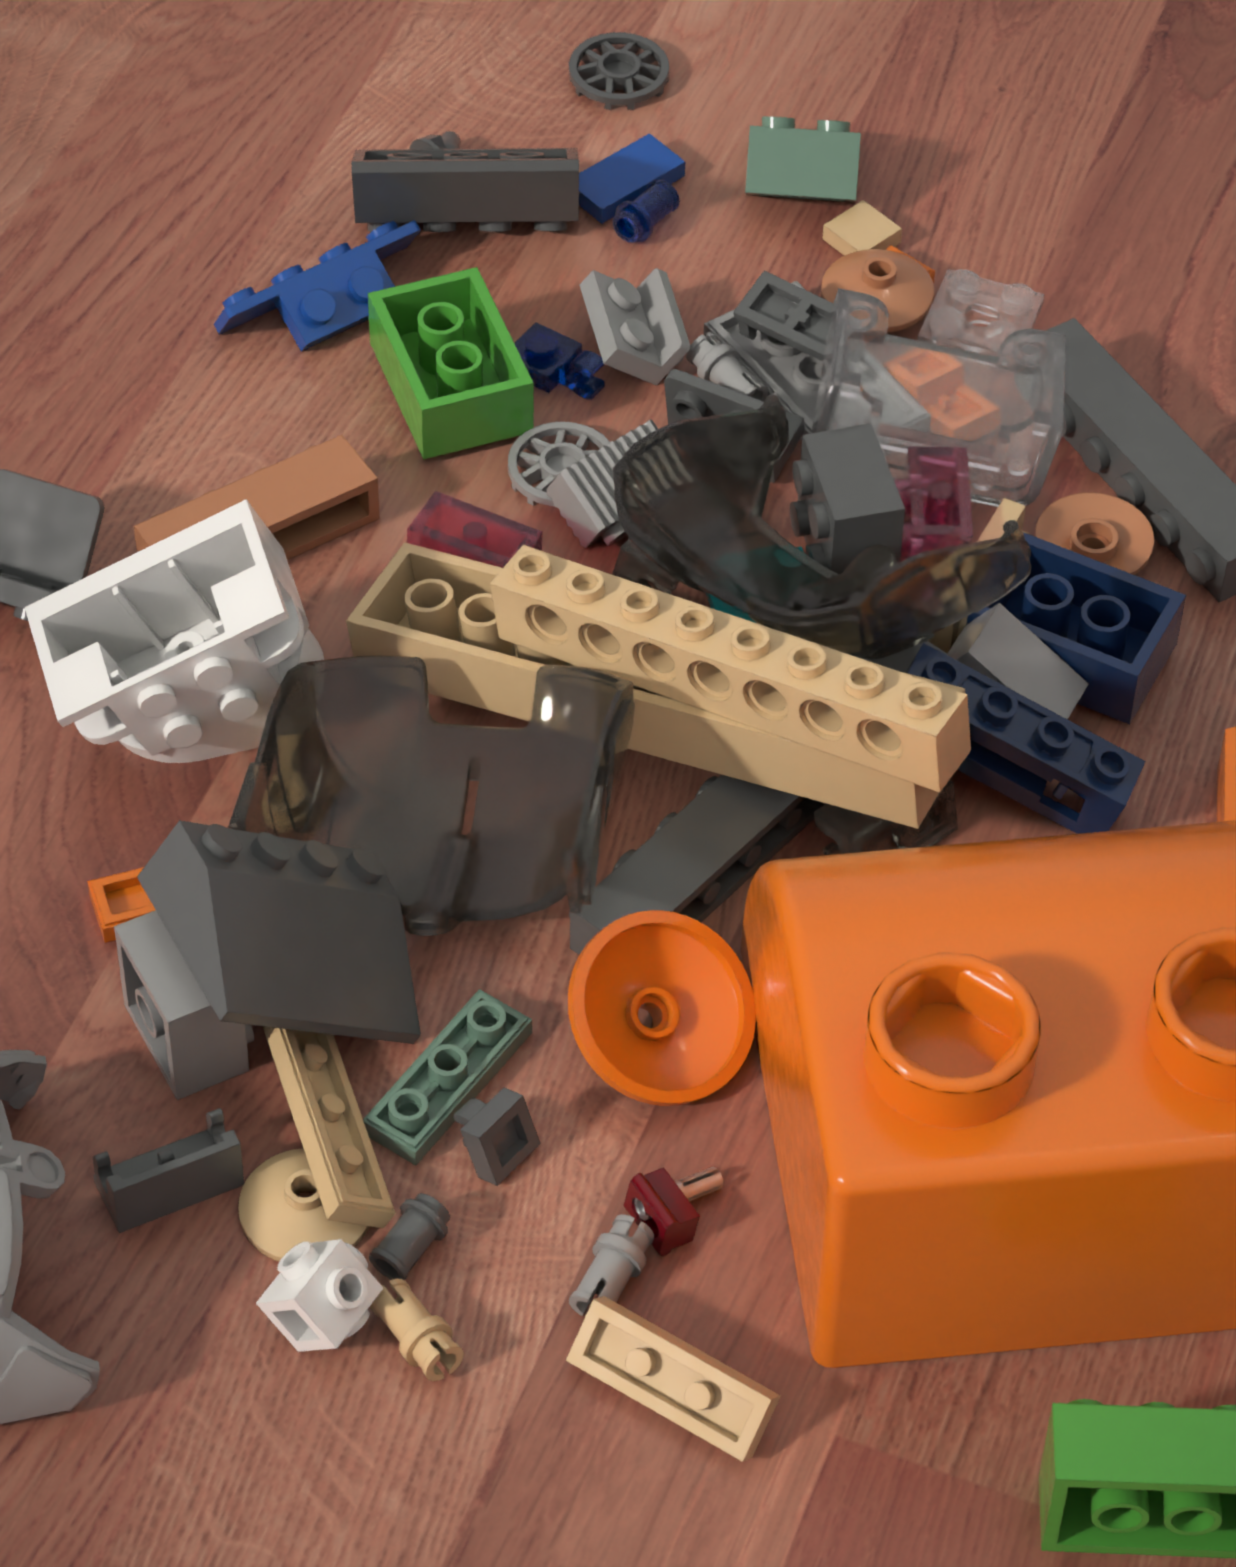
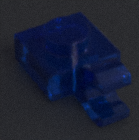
[514,322,605,400]

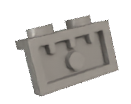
[580,268,690,385]

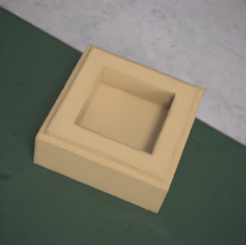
[823,200,902,256]

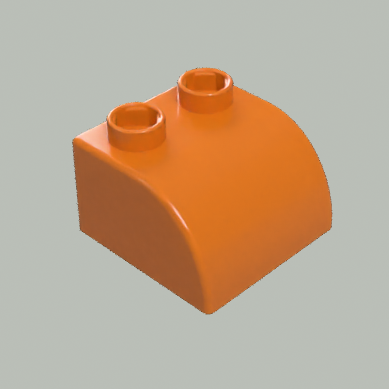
[741,820,1236,1368]

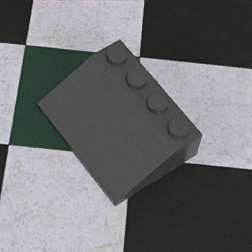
[137,820,421,1044]

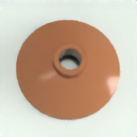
[821,249,934,333]
[1035,492,1154,575]

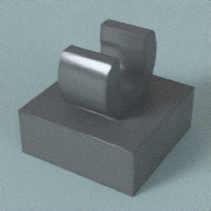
[453,1087,541,1186]

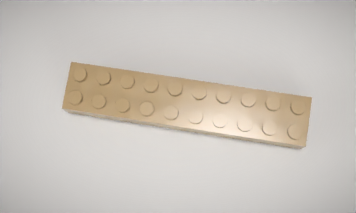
[346,542,965,829]

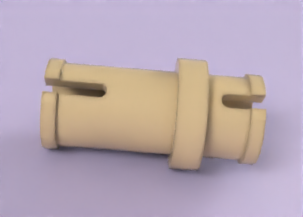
[370,1278,464,1381]

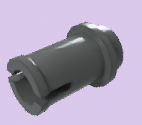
[369,1193,450,1280]

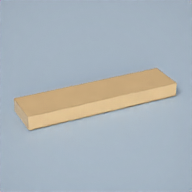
[263,1026,396,1228]

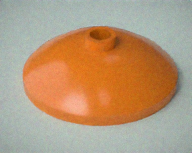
[568,910,756,1106]

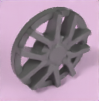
[569,32,669,110]

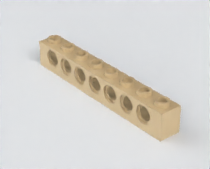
[490,545,971,793]

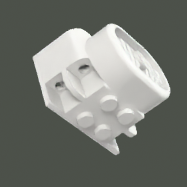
[25,499,325,763]

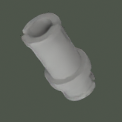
[686,332,769,402]
[569,1214,654,1316]

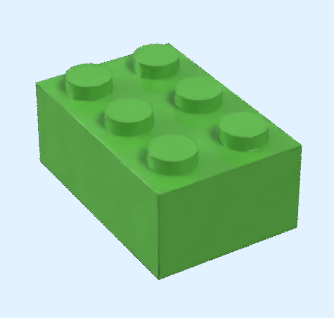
[368,267,534,460]
[1039,1399,1236,1559]

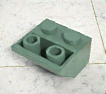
[745,116,861,202]

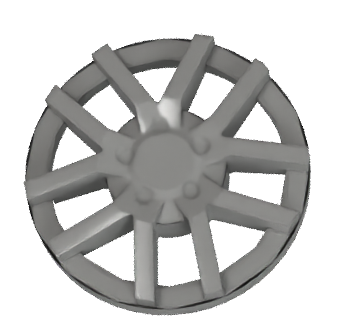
[508,422,611,507]

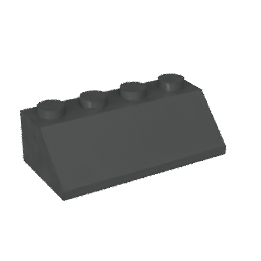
[351,148,579,232]

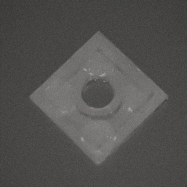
[917,269,1045,371]

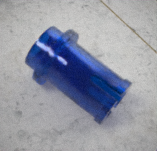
[612,179,680,243]

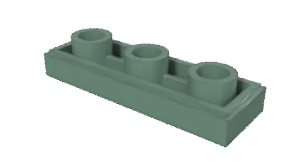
[363,989,532,1165]

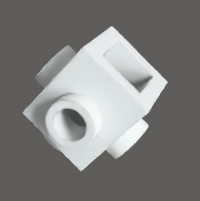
[256,1239,383,1352]

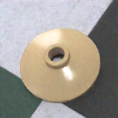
[238,1148,370,1262]

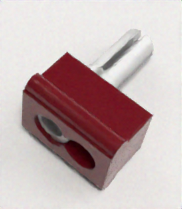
[623,1167,723,1256]

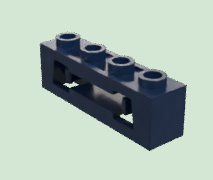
[905,642,1146,834]

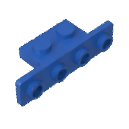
[213,220,421,352]

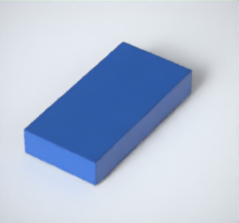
[579,133,685,224]

